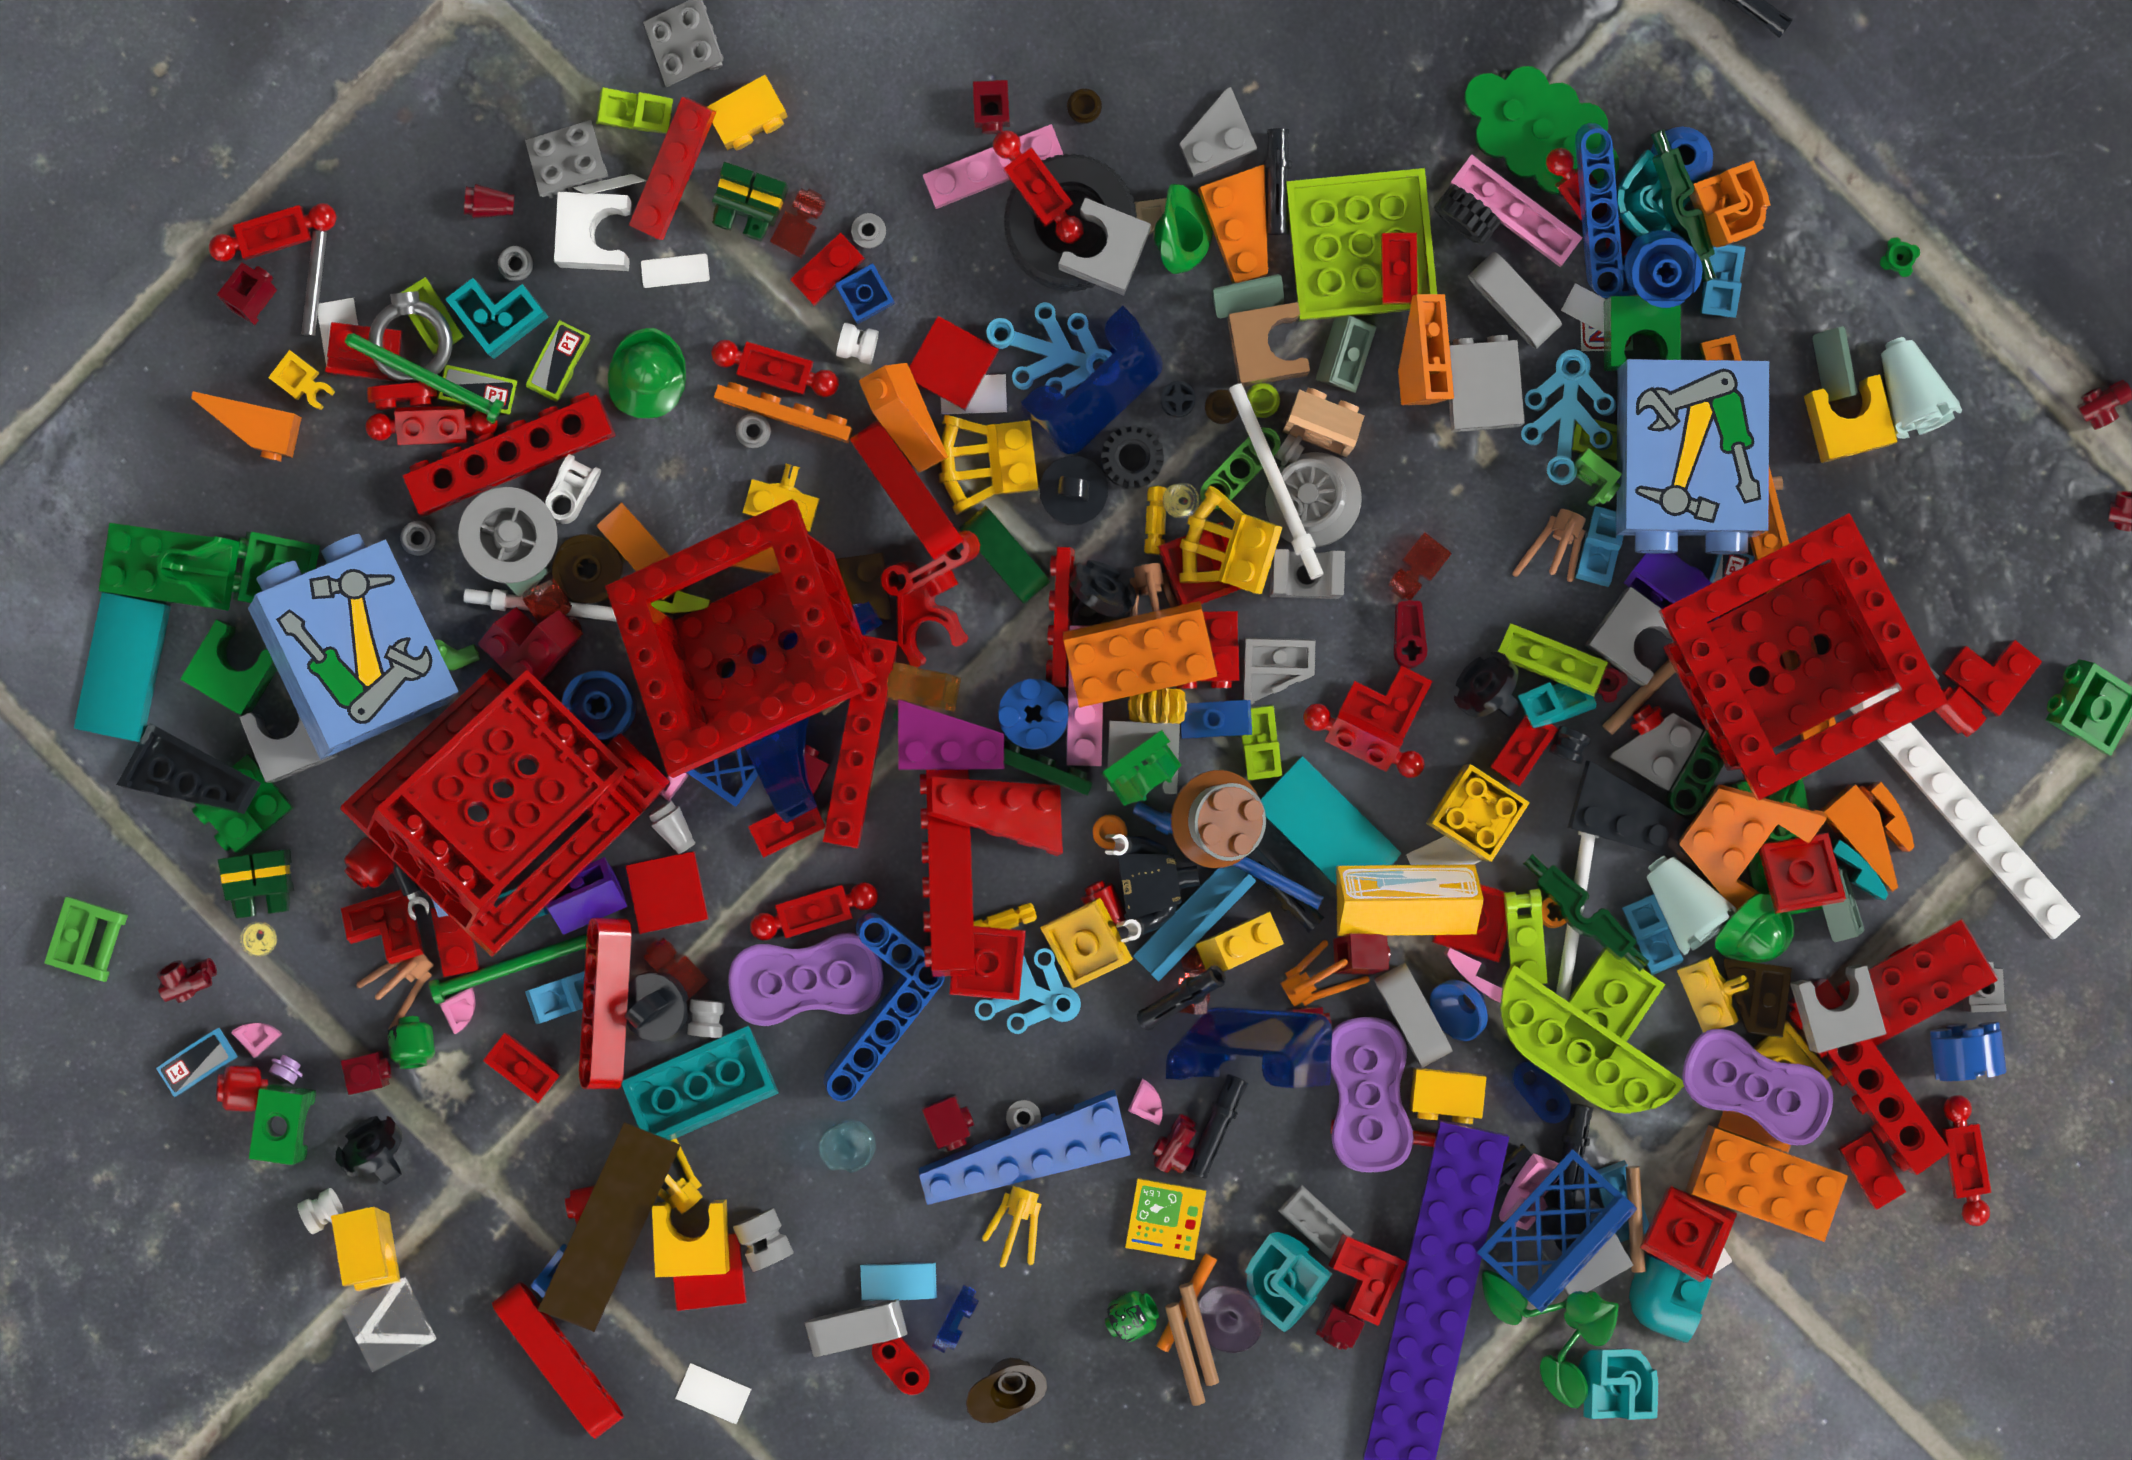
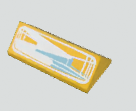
[1336,864,1484,936]

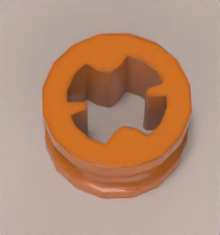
[1542,897,1567,929]

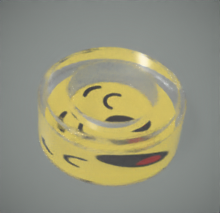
[1163,483,1199,518]
[240,922,277,957]

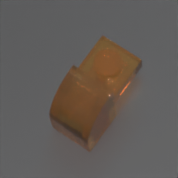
[887,662,961,712]

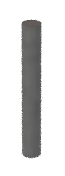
[301,231,327,336]

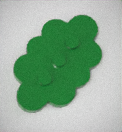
[1464,66,1619,194]

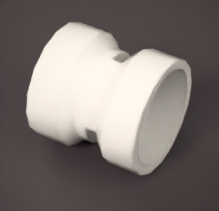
[836,323,879,365]
[297,1188,345,1235]

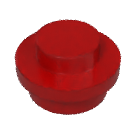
[1630,704,1664,735]

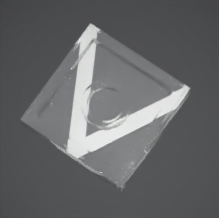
[341,1277,437,1372]

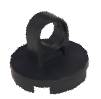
[1039,456,1108,525]
[1069,560,1137,626]
[1454,652,1521,718]
[625,971,689,1042]
[335,1116,402,1185]

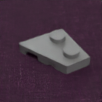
[1179,87,1257,177]

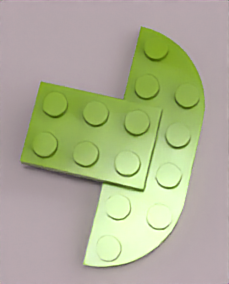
[1500,948,1684,1114]

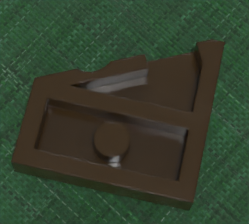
[836,553,892,620]
[1723,958,1792,1038]

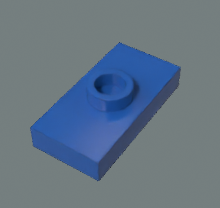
[1181,700,1252,739]

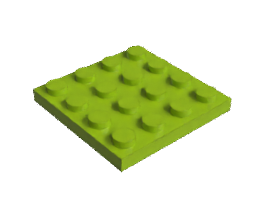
[1286,168,1437,321]

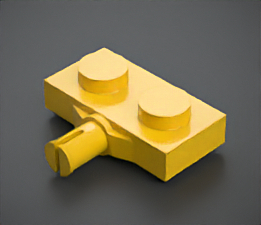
[742,463,820,532]
[1677,956,1749,1033]

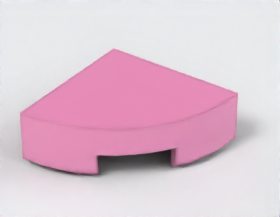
[659,773,689,801]
[439,987,475,1034]
[231,1023,282,1058]
[1128,1078,1163,1125]

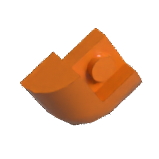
[1689,160,1770,248]

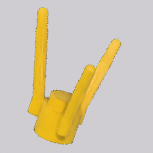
[658,1138,703,1214]
[982,1186,1042,1267]

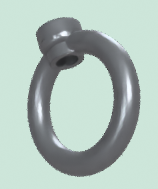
[369,291,453,383]

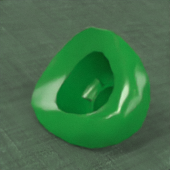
[1153,184,1213,274]
[608,328,686,418]
[1715,894,1794,963]

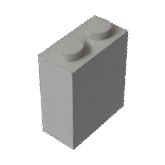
[1449,335,1524,433]

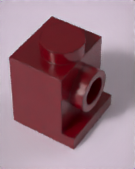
[973,80,1010,134]
[216,262,277,326]
[1315,1303,1365,1350]

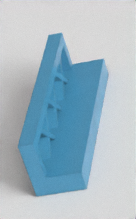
[1133,865,1256,982]

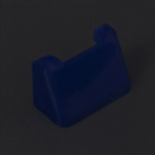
[1021,306,1163,454]
[1166,1007,1332,1088]

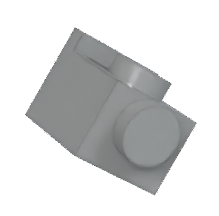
[1963,962,2006,1012]

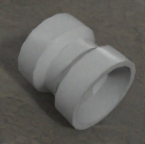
[687,999,725,1038]

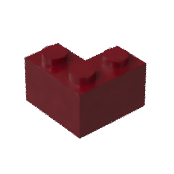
[478,607,583,683]

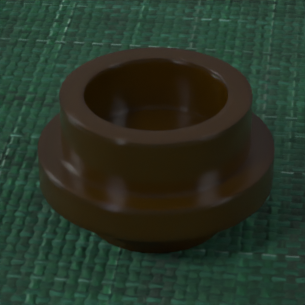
[1067,89,1102,124]
[1205,389,1239,424]

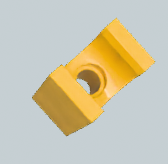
[1804,374,1897,463]
[652,1199,730,1277]
[331,1207,401,1291]

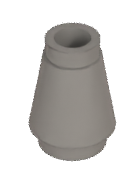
[648,800,696,854]

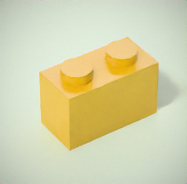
[707,75,788,151]
[1195,912,1284,972]
[1409,1067,1486,1124]

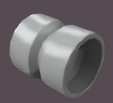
[733,1208,794,1272]

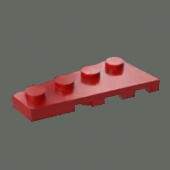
[926,777,1063,856]

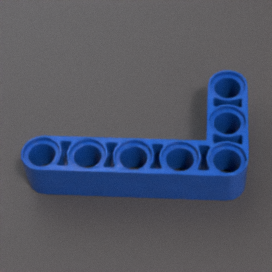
[1575,123,1669,298]
[823,913,945,1102]

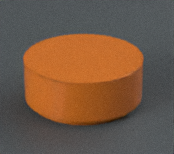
[1092,815,1127,849]

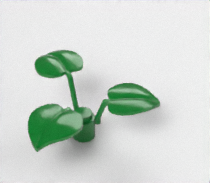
[1482,1270,1619,1409]

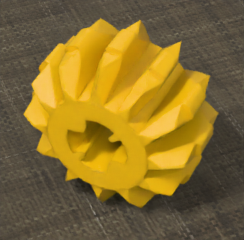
[1128,688,1187,724]

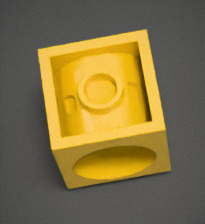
[1426,764,1530,862]

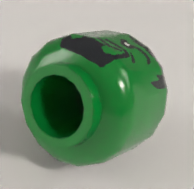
[388,1016,435,1069]
[1105,1290,1159,1342]

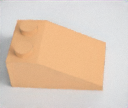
[1282,387,1365,458]

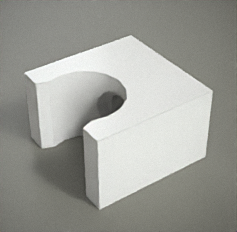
[554,192,632,271]

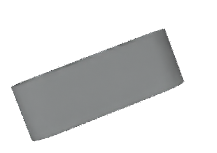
[1468,252,1562,349]
[1374,963,1453,1068]
[804,1299,908,1357]

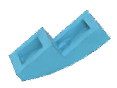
[860,1262,937,1301]

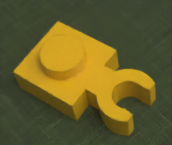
[268,350,335,410]

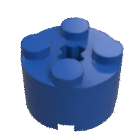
[1625,230,1702,308]
[562,670,637,741]
[998,679,1068,750]
[1930,1022,2007,1081]

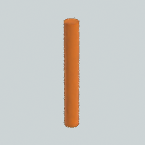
[1156,1253,1217,1352]

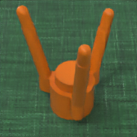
[1280,940,1370,1007]

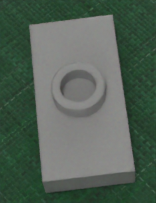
[1278,1184,1354,1259]

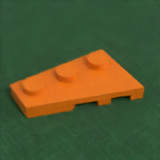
[1198,164,1268,284]

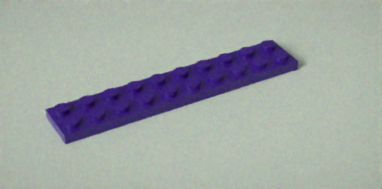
[1363,1120,1509,1460]

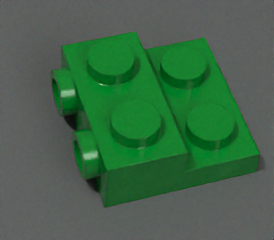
[232,531,320,603]
[2045,659,2132,756]
[192,754,294,852]

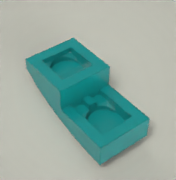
[1518,682,1597,728]
[1831,840,1889,900]

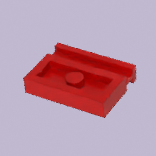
[325,322,403,382]
[607,733,670,816]

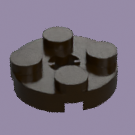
[552,534,623,604]

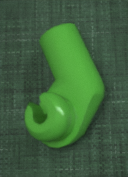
[434,639,481,671]

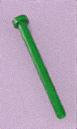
[345,333,505,424]
[429,934,587,1004]

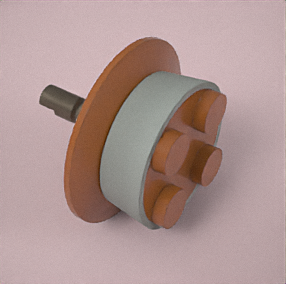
[1171,770,1266,868]

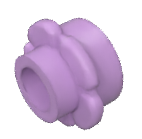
[269,1055,303,1085]

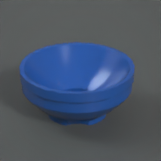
[1651,127,1713,184]
[1430,980,1488,1041]

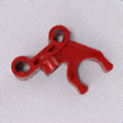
[881,530,980,669]

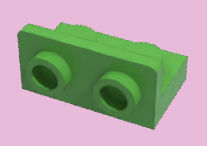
[1574,448,1622,506]

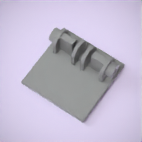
[643,0,724,87]
[525,120,609,198]

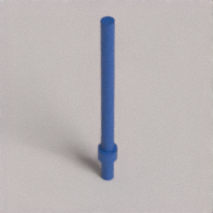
[1133,801,1324,910]

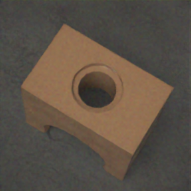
[1227,302,1310,387]

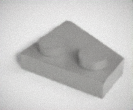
[1243,637,1316,705]
[1609,713,1703,791]

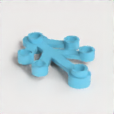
[986,302,1117,400]
[1521,349,1616,485]
[975,948,1081,1034]

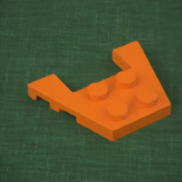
[1679,784,1827,910]

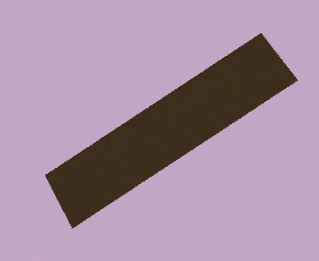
[538,1122,681,1332]

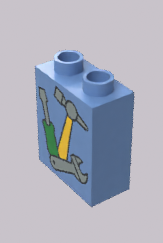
[1616,359,1769,554]
[248,534,459,760]

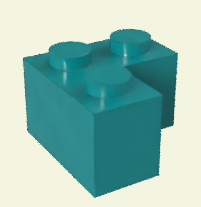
[445,278,549,359]

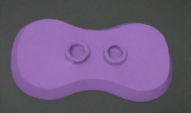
[729,933,883,1026]
[1326,1017,1413,1173]
[1682,1029,1833,1146]

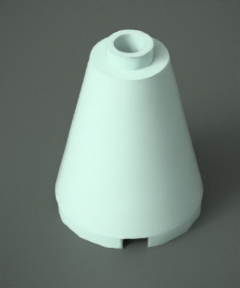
[1881,337,1962,439]
[1647,855,1737,955]

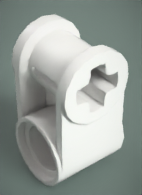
[545,454,601,524]

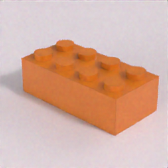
[1063,601,1217,708]
[1685,1125,1848,1242]

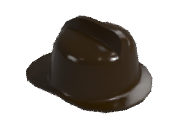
[966,1358,1048,1423]

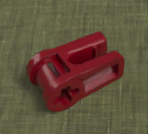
[1393,600,1428,669]

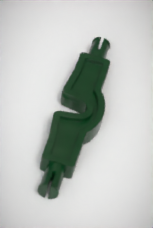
[1650,129,1717,282]
[1523,854,1649,972]

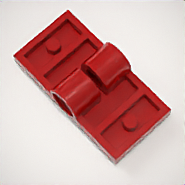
[1838,918,1998,1046]

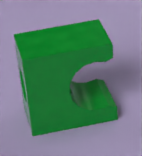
[1604,296,1681,371]
[180,619,277,716]
[249,1084,316,1165]

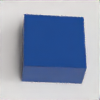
[835,263,895,325]

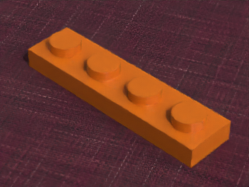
[714,382,853,444]

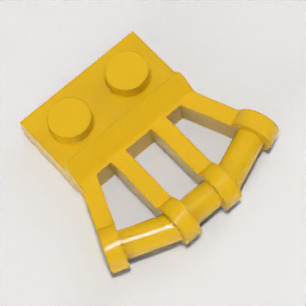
[939,415,1038,515]
[1179,486,1282,594]

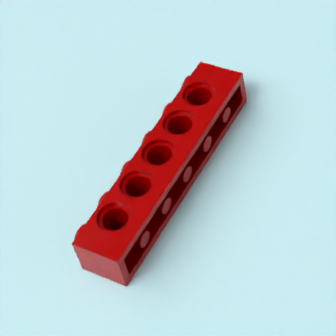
[402,392,616,517]
[823,635,898,848]
[1787,978,1951,1175]

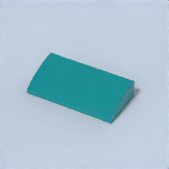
[74,592,171,742]
[1260,756,1402,887]
[622,1026,779,1141]

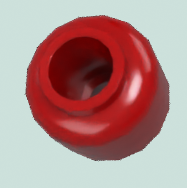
[344,837,393,889]
[216,1065,268,1112]

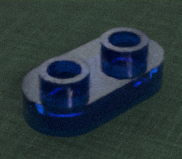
[1512,1060,1571,1123]
[932,1285,979,1353]

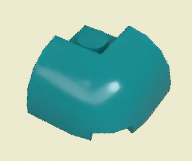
[1616,149,1690,237]
[1245,1232,1332,1332]
[1629,1253,1713,1343]
[1578,1348,1658,1420]

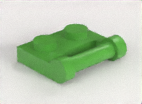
[44,896,128,982]

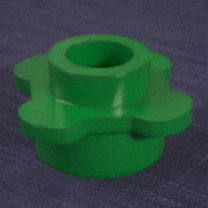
[1880,237,1920,277]

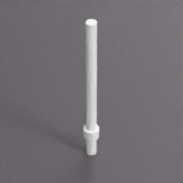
[1229,383,1324,580]
[464,589,673,622]
[1556,831,1599,1001]

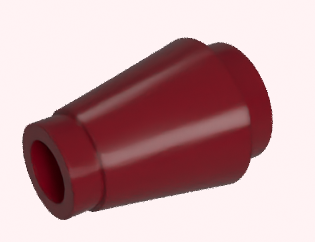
[464,184,514,219]

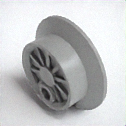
[1265,452,1362,547]
[458,487,557,583]

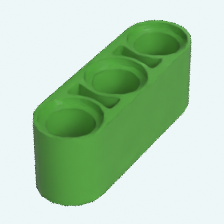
[1199,427,1280,511]

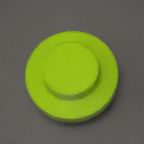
[1246,383,1280,418]

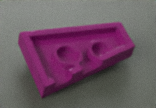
[898,699,1004,770]

